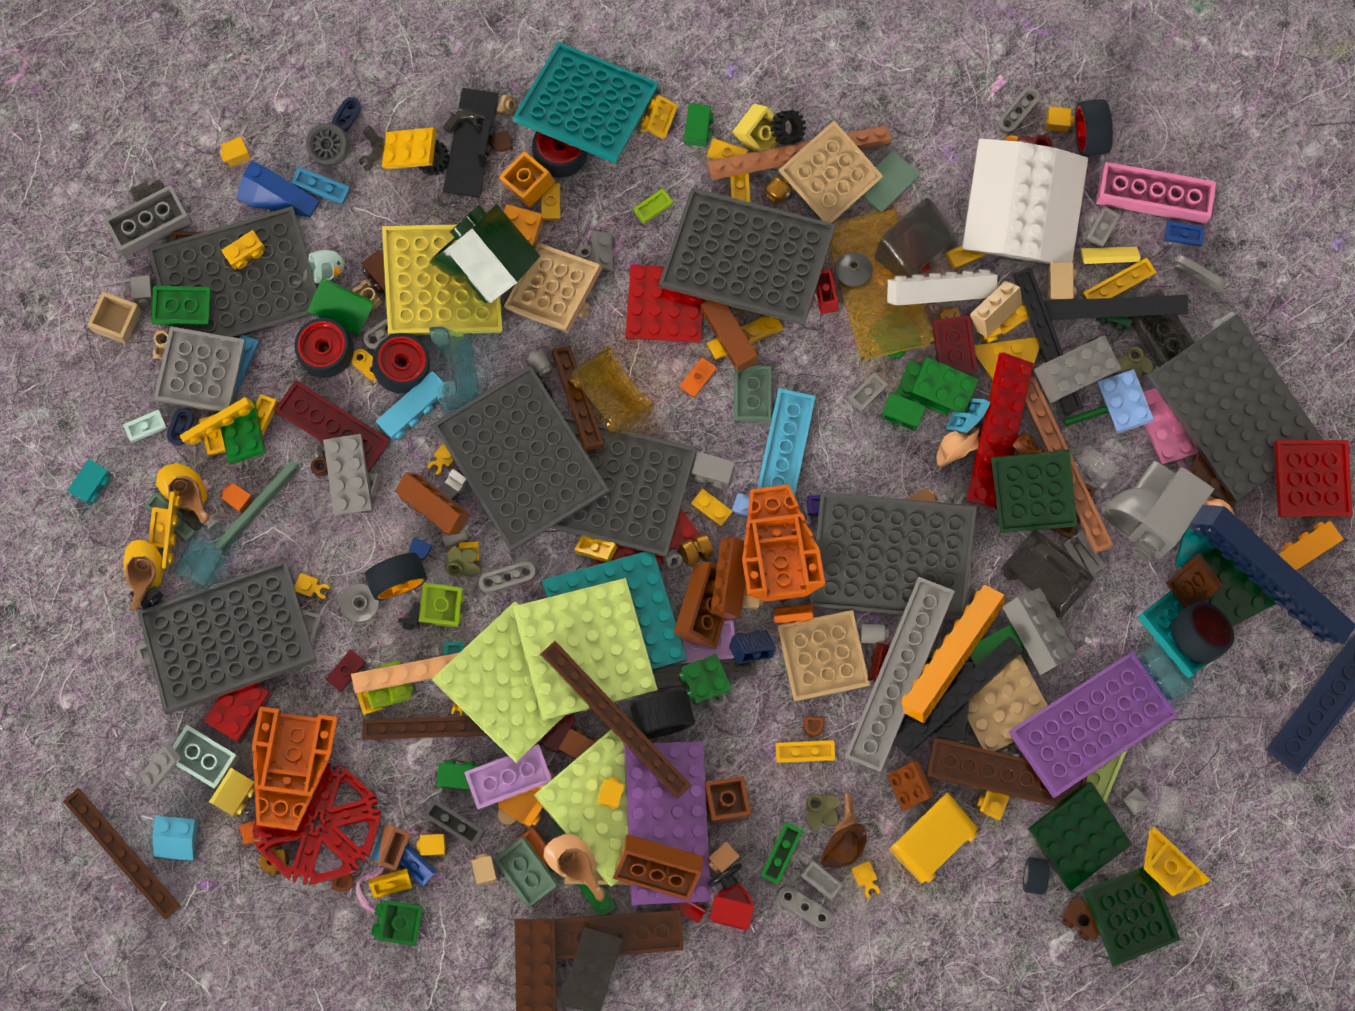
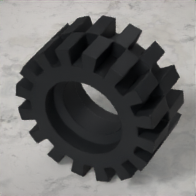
[770,110,806,145]
[418,139,449,176]

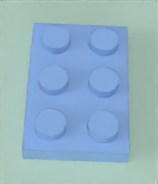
[1098,369,1154,434]

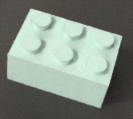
[172,725,240,790]

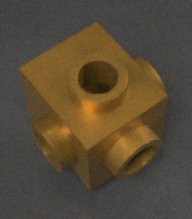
[258,846,290,876]

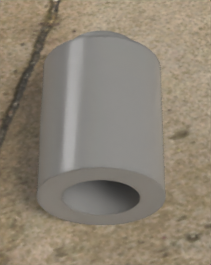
[441,526,471,548]
[860,624,889,644]

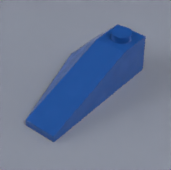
[236,160,320,217]

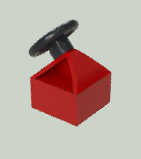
[708,863,754,931]

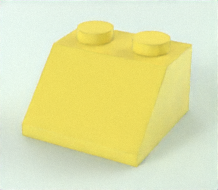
[732,104,787,152]
[209,768,255,817]

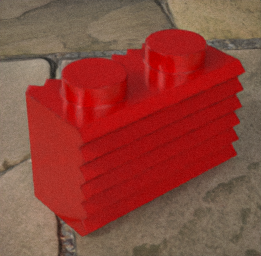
[816,269,839,314]

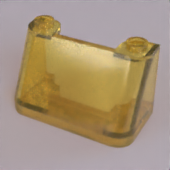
[571,345,654,434]

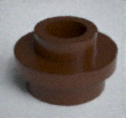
[311,457,328,476]

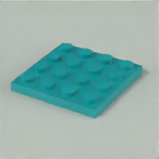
[1137,590,1212,678]

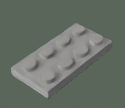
[323,434,373,516]

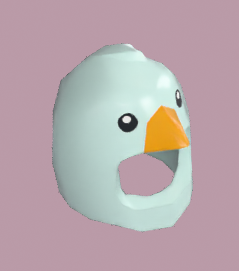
[308,250,345,283]

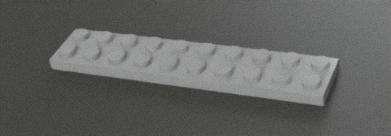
[845,577,955,773]

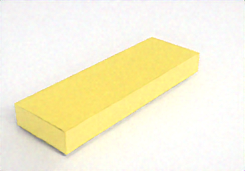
[1081,246,1140,264]

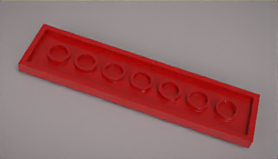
[966,352,1034,510]

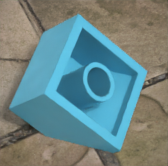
[152,816,199,861]

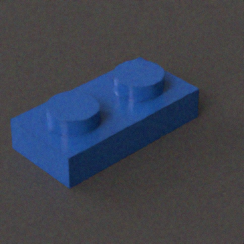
[1164,221,1205,247]
[399,844,437,886]

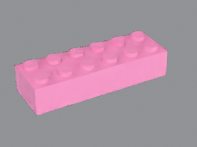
[1096,162,1216,224]

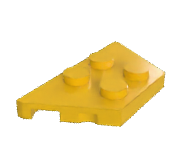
[974,337,1039,382]
[1143,827,1210,896]

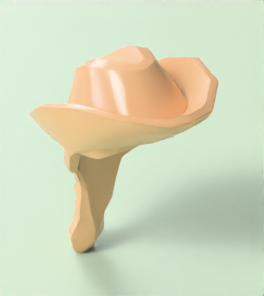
[936,427,980,467]

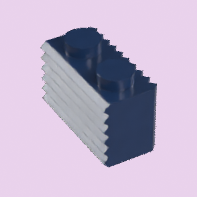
[729,629,777,664]

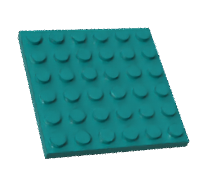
[513,42,659,164]
[541,552,687,670]

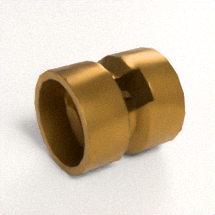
[679,534,714,566]

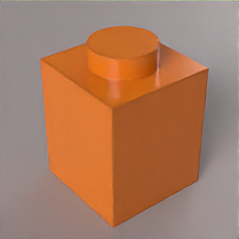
[221,483,254,514]

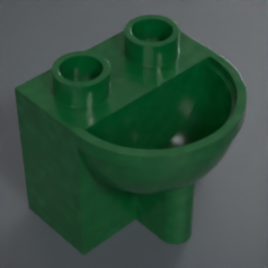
[429,204,540,303]

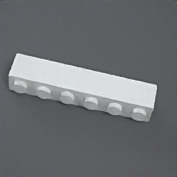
[887,270,997,305]

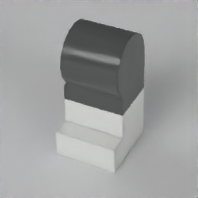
[439,469,468,502]

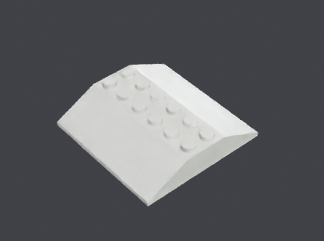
[962,139,1088,265]

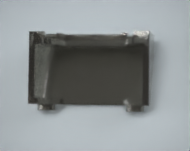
[874,198,958,278]
[1000,530,1094,619]

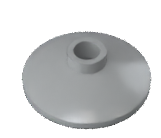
[340,584,379,622]

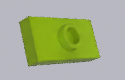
[633,188,674,225]

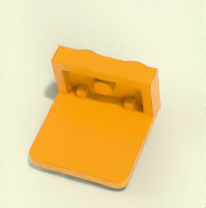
[498,787,546,829]

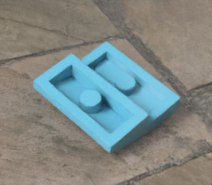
[946,398,991,433]

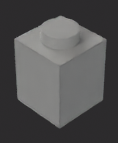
[130,275,154,306]

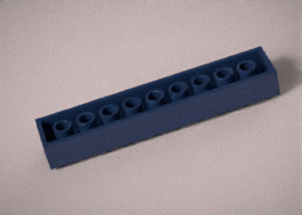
[1190,505,1355,644]

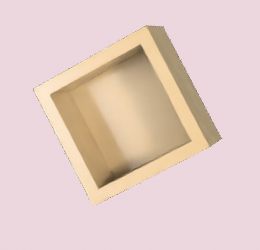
[87,291,142,345]

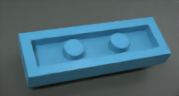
[291,167,351,205]

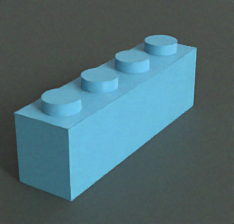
[376,371,449,442]

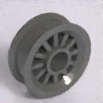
[306,123,350,166]

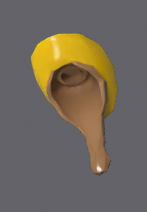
[156,463,209,524]
[123,540,164,612]

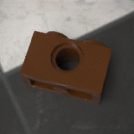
[1059,897,1100,941]

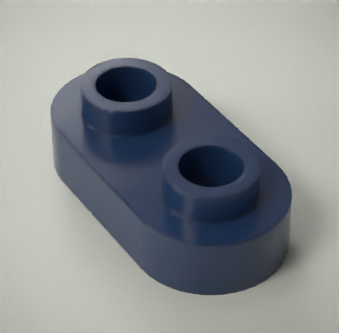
[332,97,361,132]
[167,408,194,446]

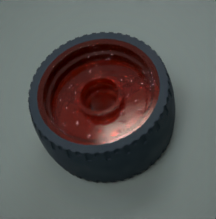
[1171,601,1234,664]

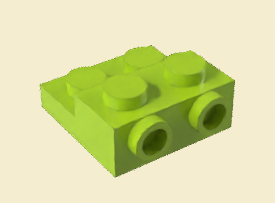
[419,583,464,628]
[366,660,413,710]

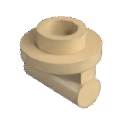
[496,95,516,115]

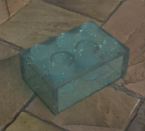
[1137,642,1195,704]

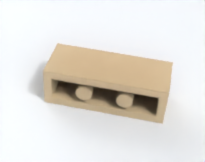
[970,281,1023,337]

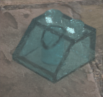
[173,539,226,588]

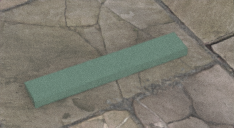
[214,460,300,553]

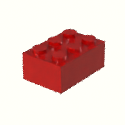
[204,684,273,744]

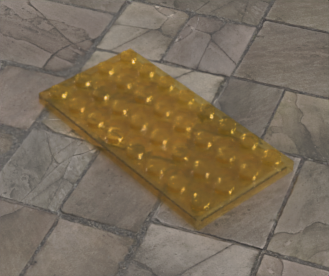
[829,208,935,360]

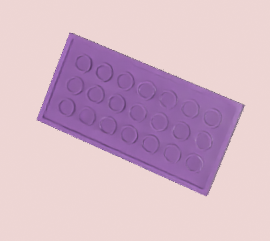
[1008,651,1178,798]
[624,741,711,905]

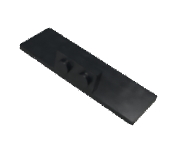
[443,88,499,198]

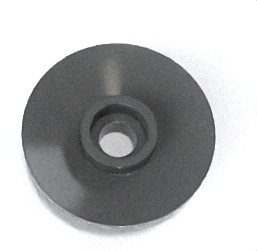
[835,252,873,287]

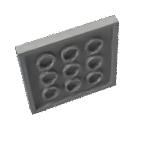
[154,326,246,412]

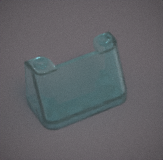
[429,326,480,413]

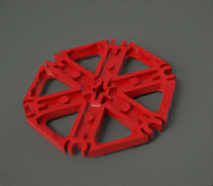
[252,763,381,886]

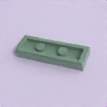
[144,492,200,542]

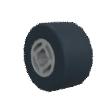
[1023,857,1049,895]

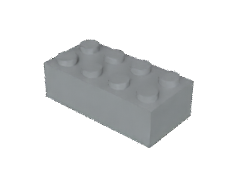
[103,185,192,258]
[1034,335,1121,404]
[1002,588,1078,675]

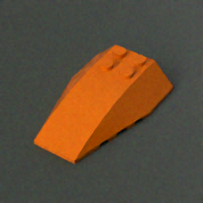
[742,484,825,601]
[252,706,338,831]

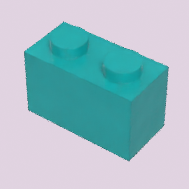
[67,459,112,506]

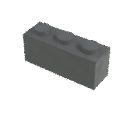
[423,799,485,849]

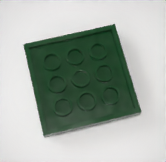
[991,450,1078,533]
[1183,529,1276,631]
[1027,781,1132,892]
[1083,867,1181,966]

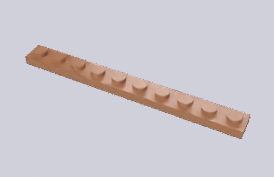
[707,125,891,180]
[1025,376,1113,554]

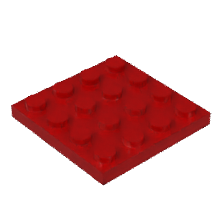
[625,264,703,343]
[1274,440,1353,517]

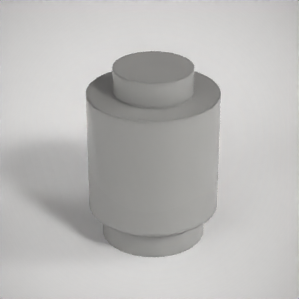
[527,349,553,379]

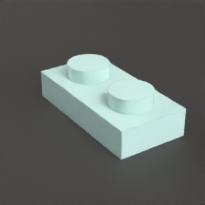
[123,410,167,443]

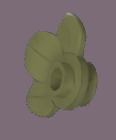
[1116,346,1153,381]
[445,546,481,576]
[805,794,841,831]

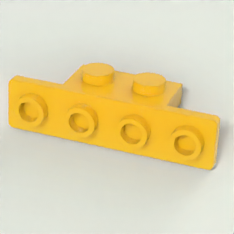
[148,491,181,569]

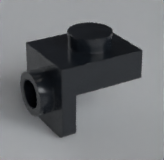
[130,586,164,609]
[398,601,420,630]

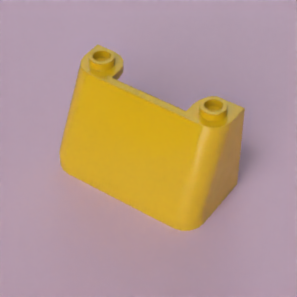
[888,793,978,884]

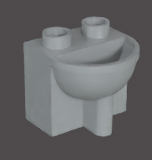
[1102,461,1214,561]

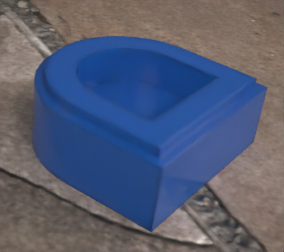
[409,537,432,560]

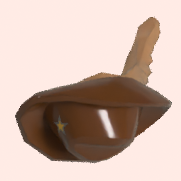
[820,793,867,868]

